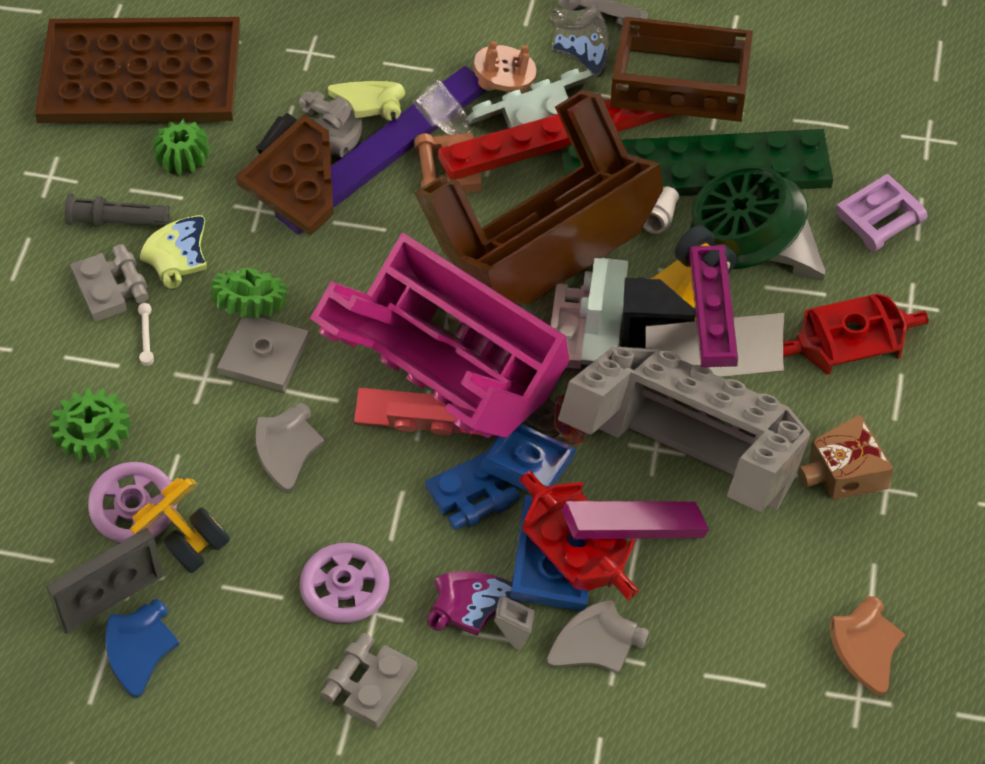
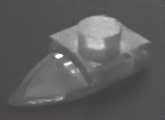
[412,78,470,135]

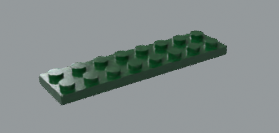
[560,129,833,196]

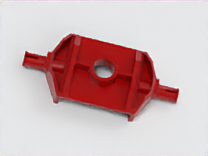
[783,293,929,375]
[519,470,639,601]

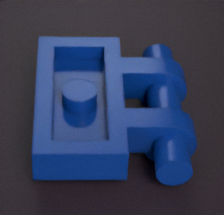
[425,451,520,530]

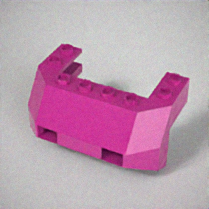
[310,232,569,439]

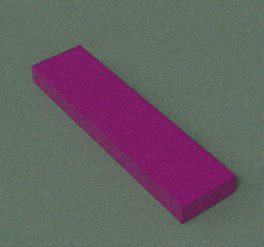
[689,245,738,368]
[562,501,709,539]

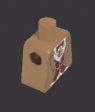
[798,415,894,499]

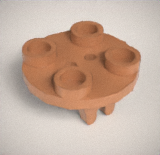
[472,41,537,94]

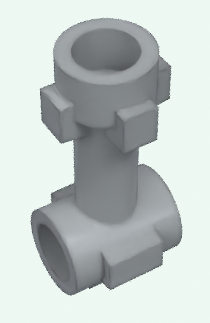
[299,91,353,129]

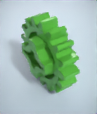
[211,268,287,318]
[50,388,131,462]

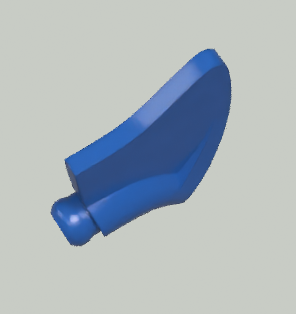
[106,599,179,698]

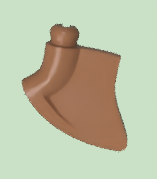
[830,596,905,696]

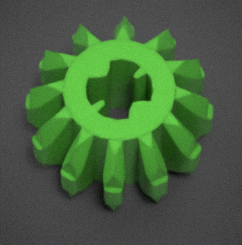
[153,119,210,176]

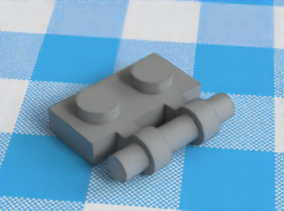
[70,244,149,322]
[320,633,418,729]

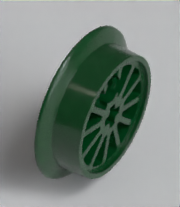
[690,165,808,269]

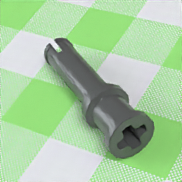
[64,194,170,227]

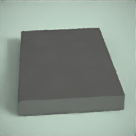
[46,528,164,634]

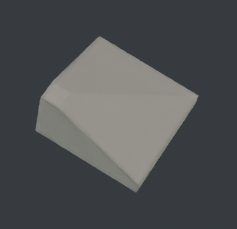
[494,595,535,651]

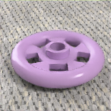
[88,462,177,543]
[299,543,390,623]

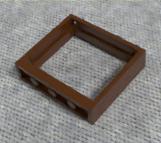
[610,17,753,122]

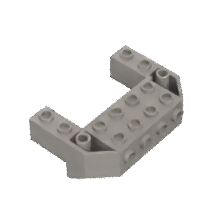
[558,347,811,512]

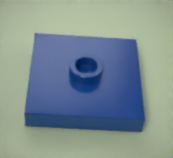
[479,424,576,492]

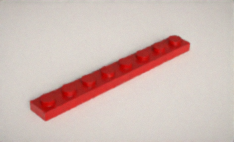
[438,99,676,180]

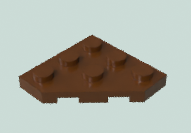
[235,114,334,236]

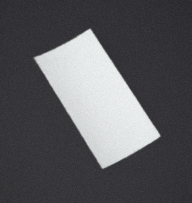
[646,313,784,377]

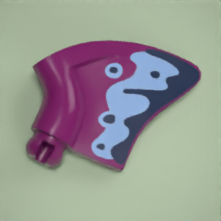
[427,571,519,636]

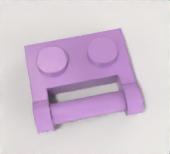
[835,174,927,252]

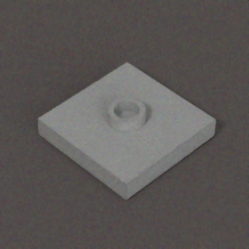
[217,317,310,392]

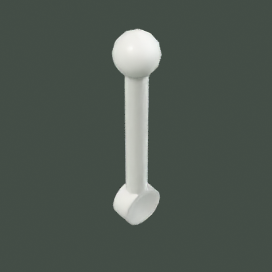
[138,303,154,366]

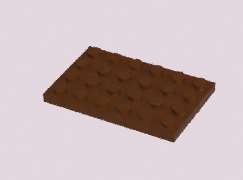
[35,17,241,123]

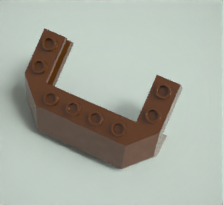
[414,90,663,305]

